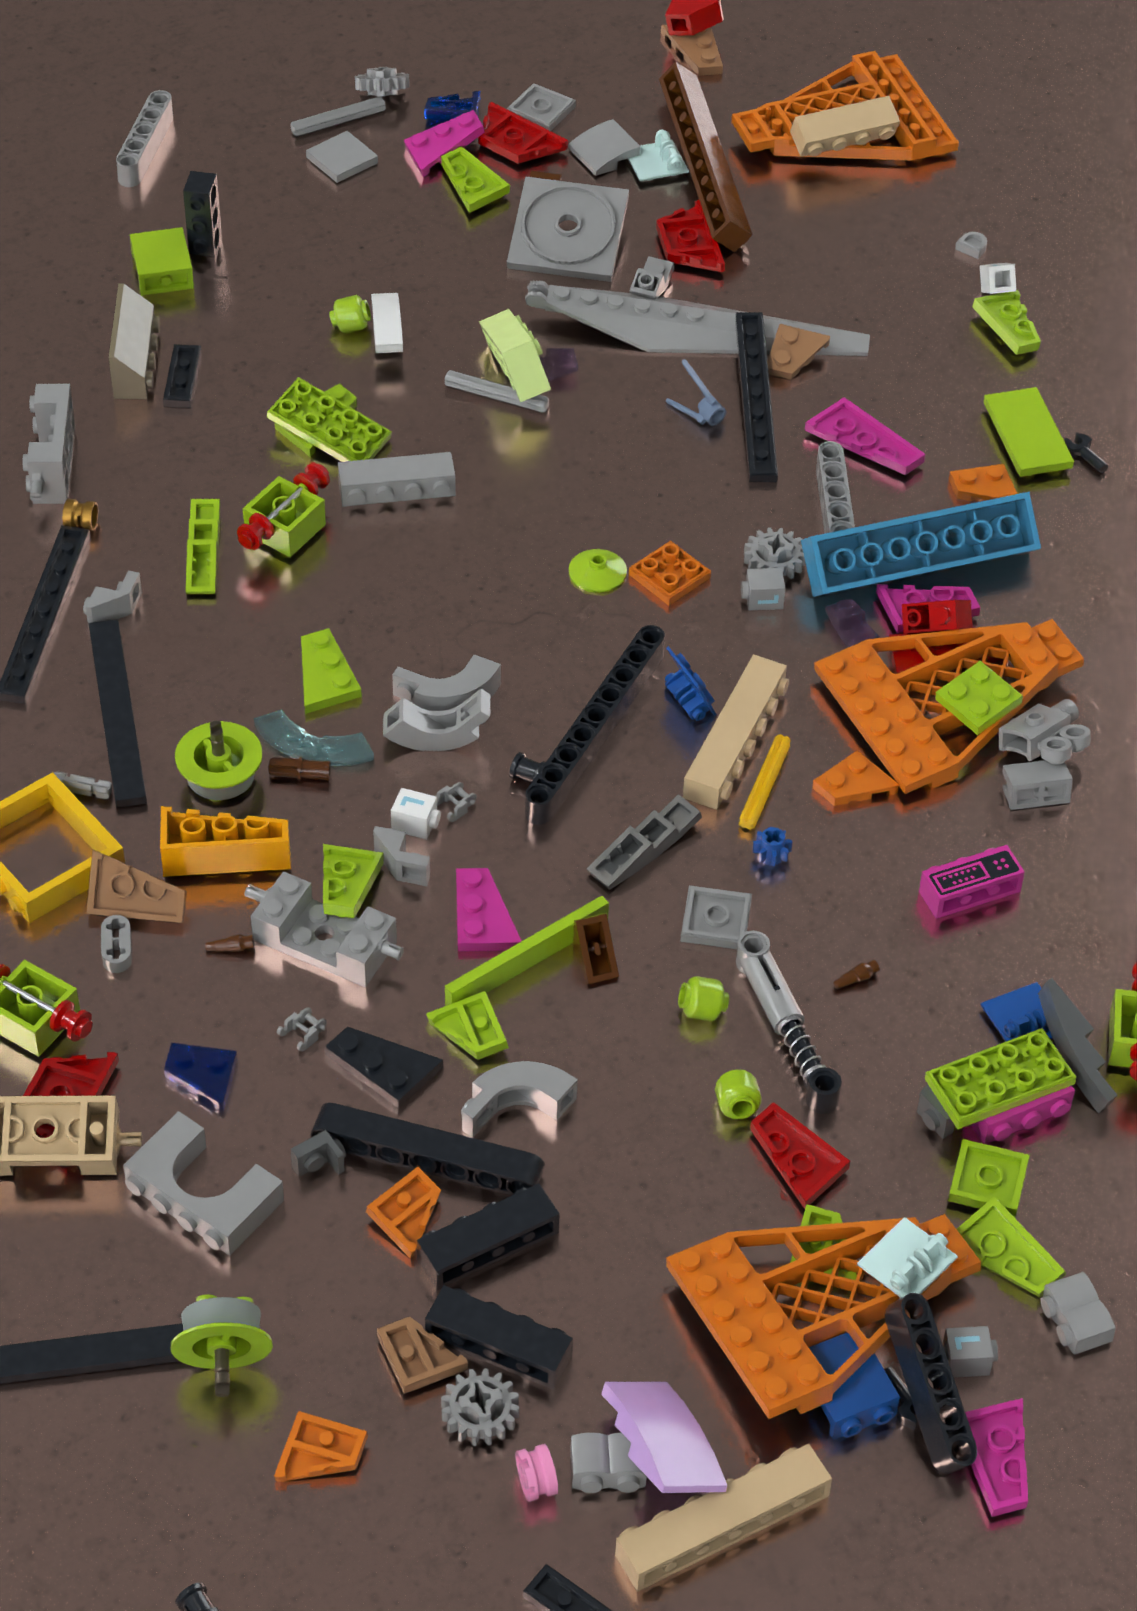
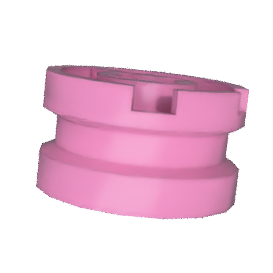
[515,1444,558,1502]

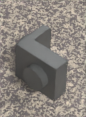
[917,1084,955,1139]

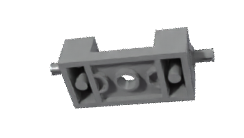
[23,384,76,504]
[244,871,404,987]

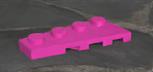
[805,397,926,475]

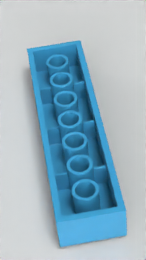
[801,492,1041,597]

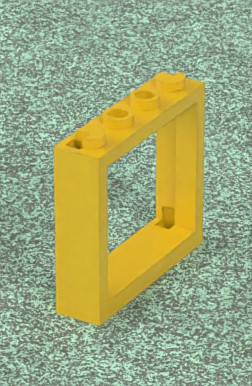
[0,772,125,923]

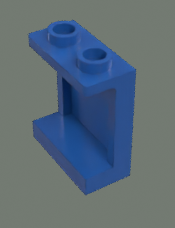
[809,1329,900,1440]

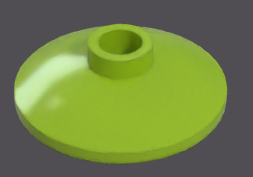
[569,549,627,593]

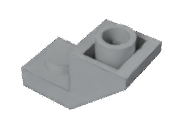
[629,256,674,299]
[83,570,142,628]
[373,826,430,886]

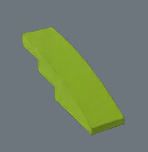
[186,499,220,594]

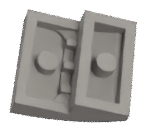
[568,119,641,176]

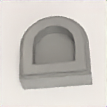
[955,232,987,259]

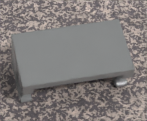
[1002,760,1073,810]

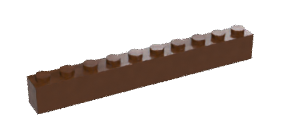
[659,62,753,252]

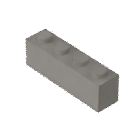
[338,452,456,507]

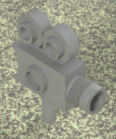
[999,699,1091,765]

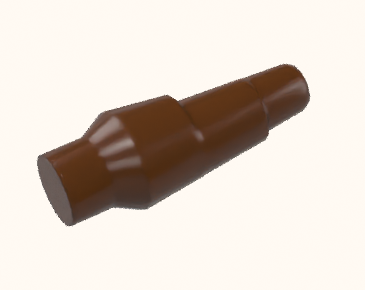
[205,934,255,952]
[833,960,880,989]

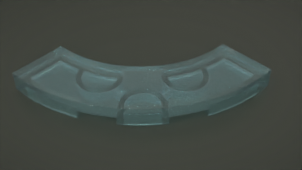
[254,709,374,766]

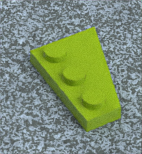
[301,628,362,714]
[323,844,384,918]
[957,1196,1066,1297]

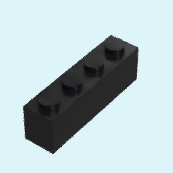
[417,1183,560,1290]
[425,1285,573,1390]

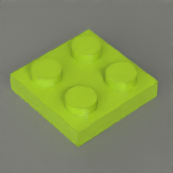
[935,661,1023,735]
[948,1139,1030,1218]

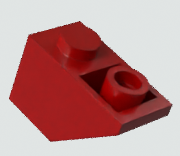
[665,0,724,36]
[902,599,973,634]

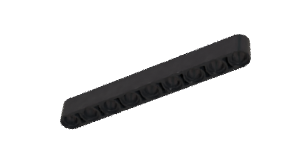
[525,625,665,825]

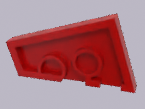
[750,1102,850,1209]

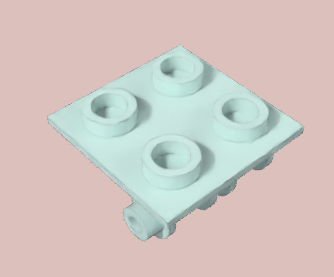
[628,129,689,182]
[857,1217,958,1298]

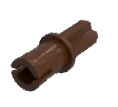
[268,756,331,781]

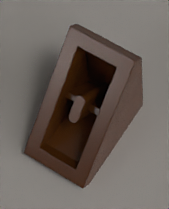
[573,913,619,984]

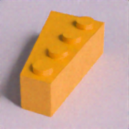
[160,806,291,877]

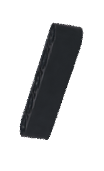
[885,1293,977,1474]

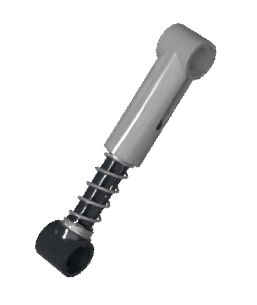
[736,930,842,1114]

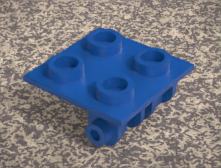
[665,646,717,721]
[980,982,1053,1042]

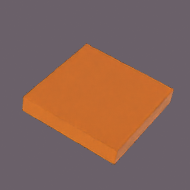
[629,540,711,606]

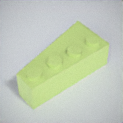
[479,309,551,402]

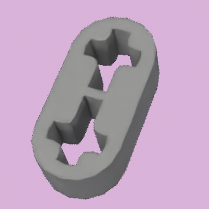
[101,915,132,973]

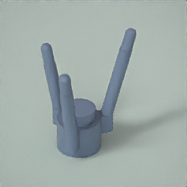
[666,359,727,426]

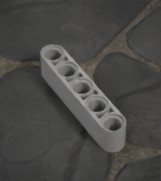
[116,90,173,187]
[816,441,855,533]

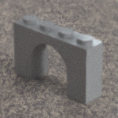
[123,1111,284,1256]

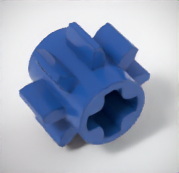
[752,827,792,866]

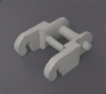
[436,782,477,822]
[277,1007,327,1052]

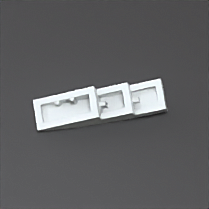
[371,293,403,353]

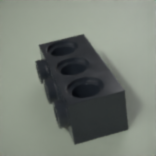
[183,171,222,257]

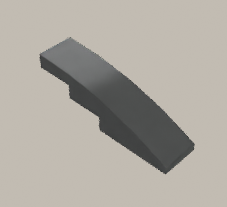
[586,794,702,890]
[1038,978,1118,1114]

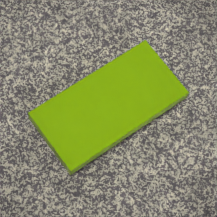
[267,377,392,462]
[983,387,1074,477]
[925,1028,1077,1129]

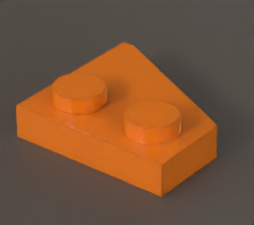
[949,464,1017,502]
[813,750,899,806]
[366,1167,441,1259]
[274,1411,368,1482]

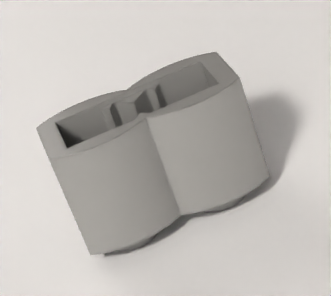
[1041,1272,1115,1355]
[570,1432,647,1493]

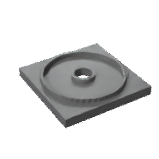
[507,177,629,282]

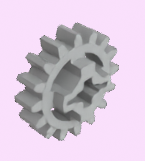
[355,67,410,97]
[744,527,806,579]
[441,1368,519,1446]

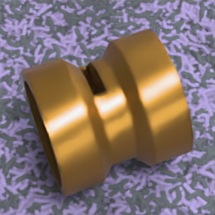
[62,499,98,531]

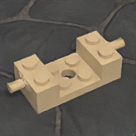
[0,1096,142,1176]

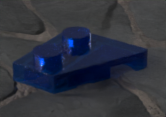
[424,91,481,122]
[164,1043,237,1111]

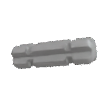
[54,771,112,799]

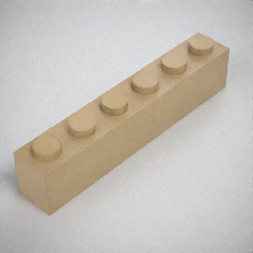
[683,654,789,810]
[615,1444,832,1592]

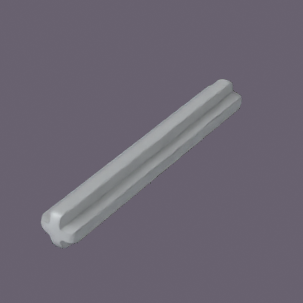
[290,97,386,136]
[445,370,549,413]

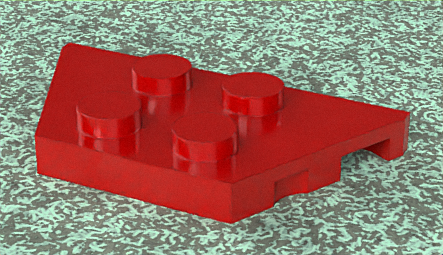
[478,102,568,164]
[656,200,725,272]
[23,1052,119,1138]

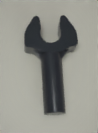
[1064,432,1108,473]
[884,1366,917,1430]

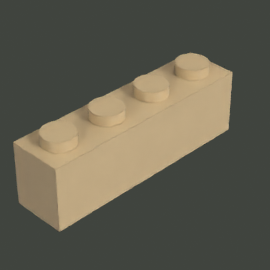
[790,96,900,157]

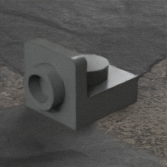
[291,1130,346,1177]

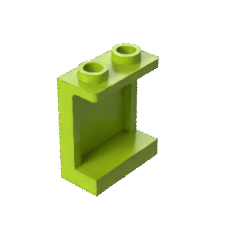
[130,227,194,296]

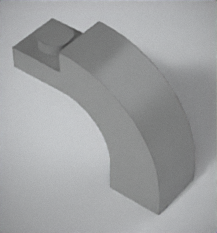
[392,655,501,711]
[383,689,491,751]
[461,1061,578,1137]

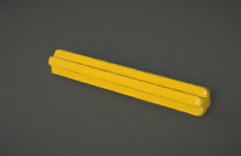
[739,734,791,830]

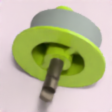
[175,721,262,802]
[171,1294,273,1397]

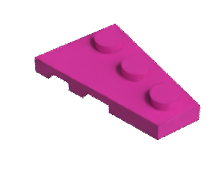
[404,110,485,178]
[876,584,981,633]
[456,868,522,951]
[965,1398,1028,1517]

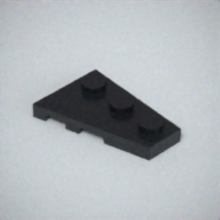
[325,1026,444,1108]

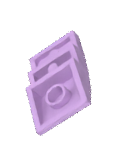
[601,1382,728,1493]

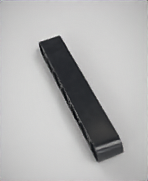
[310,1103,545,1195]

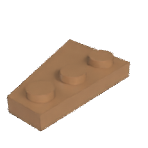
[661,25,723,76]
[86,850,187,923]

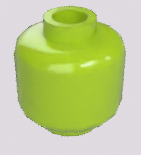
[329,295,371,334]
[678,976,729,1021]
[715,1069,762,1119]

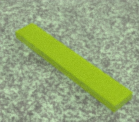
[445,896,609,1006]

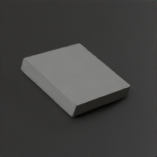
[507,83,576,131]
[306,131,378,183]
[680,885,752,949]

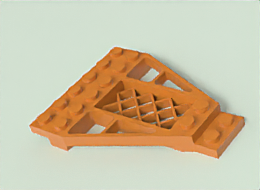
[731,51,959,161]
[814,619,1084,794]
[666,1214,981,1419]

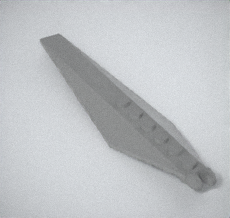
[525,280,870,356]

